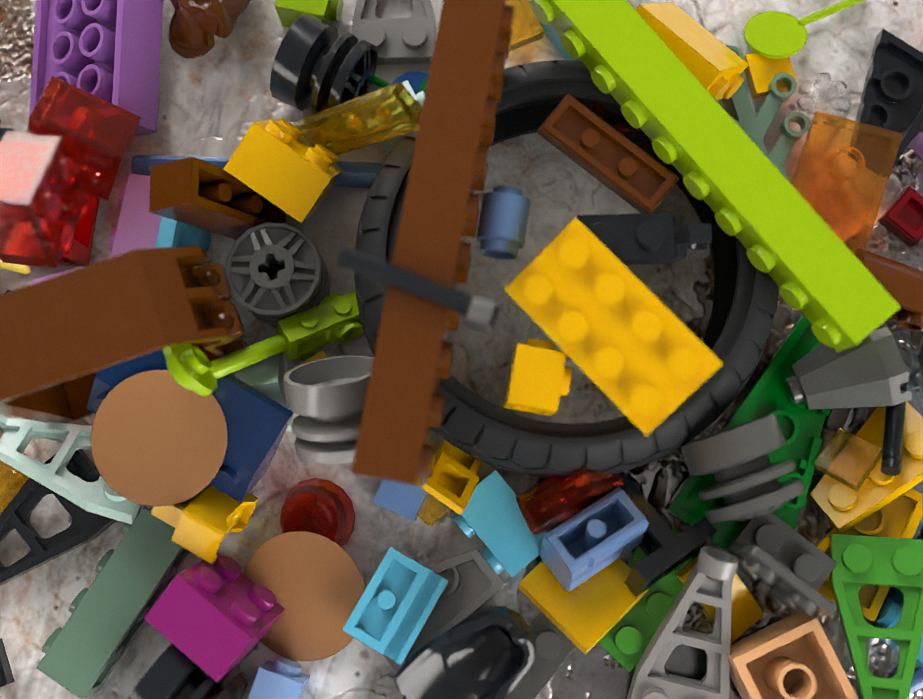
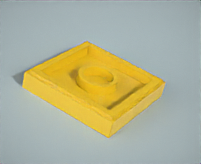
[518,558,649,655]

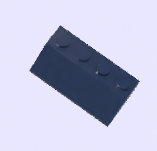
[86,348,294,503]

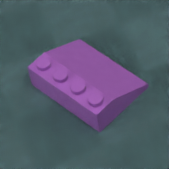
[28,0,163,138]

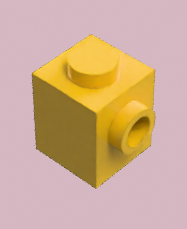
[503,339,572,416]

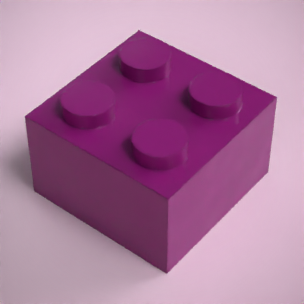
[144,552,285,682]

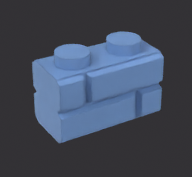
[540,487,649,592]

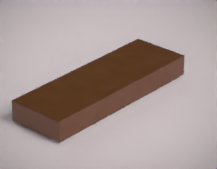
[538,94,679,214]

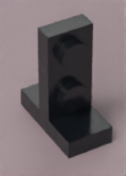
[595,472,717,597]

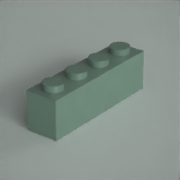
[36,507,190,699]

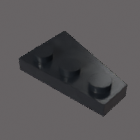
[847,28,923,179]

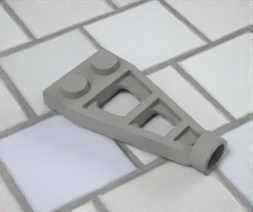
[352,0,436,65]
[627,546,739,699]

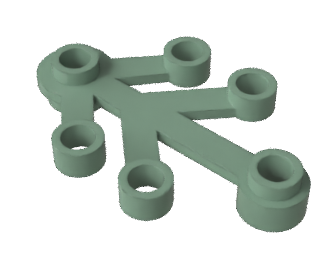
[726,45,810,180]

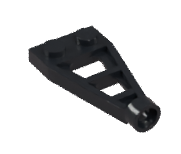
[0,449,117,586]

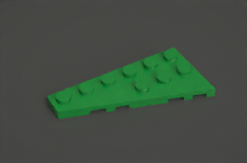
[664,313,831,589]

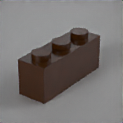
[149,156,286,240]

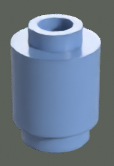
[476,185,530,260]

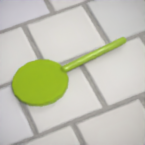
[744,0,866,59]

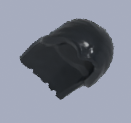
[394,606,536,699]

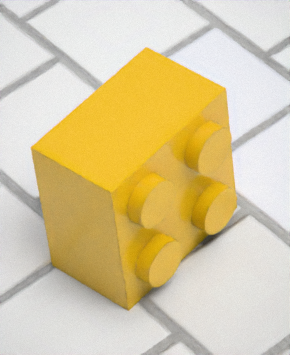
[224,118,344,223]

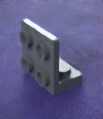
[725,512,837,616]

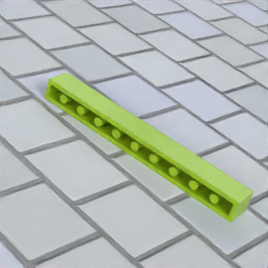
[530,0,901,353]

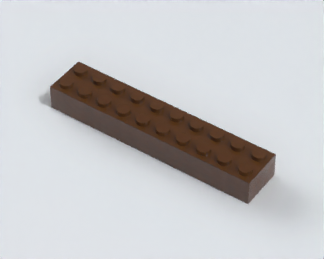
[351,0,515,486]

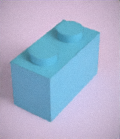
[452,470,547,577]

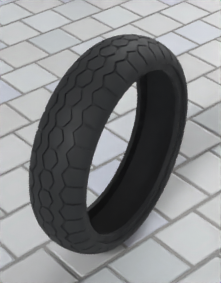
[354,60,779,479]

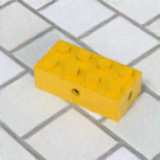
[504,217,723,436]

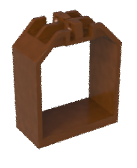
[0,246,248,423]

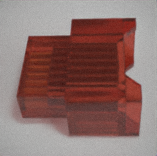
[516,469,623,535]

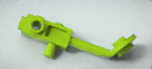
[163,291,363,396]

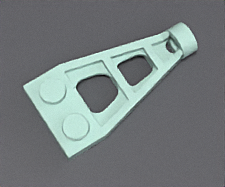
[0,415,142,525]

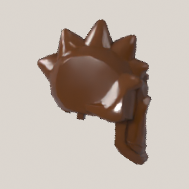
[169,0,251,59]

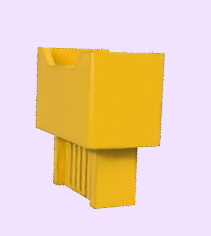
[151,484,259,564]

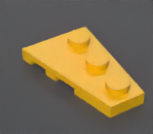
[810,401,923,535]
[815,488,923,622]

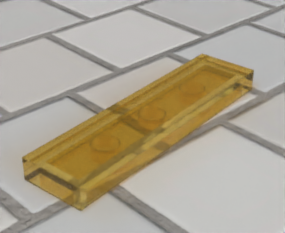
[291,82,422,156]

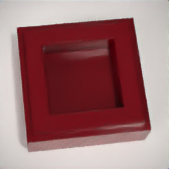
[877,186,923,248]

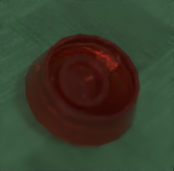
[280,478,355,547]

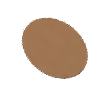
[91,370,228,507]
[243,531,365,661]

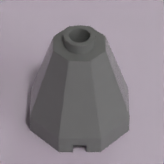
[785,326,912,410]

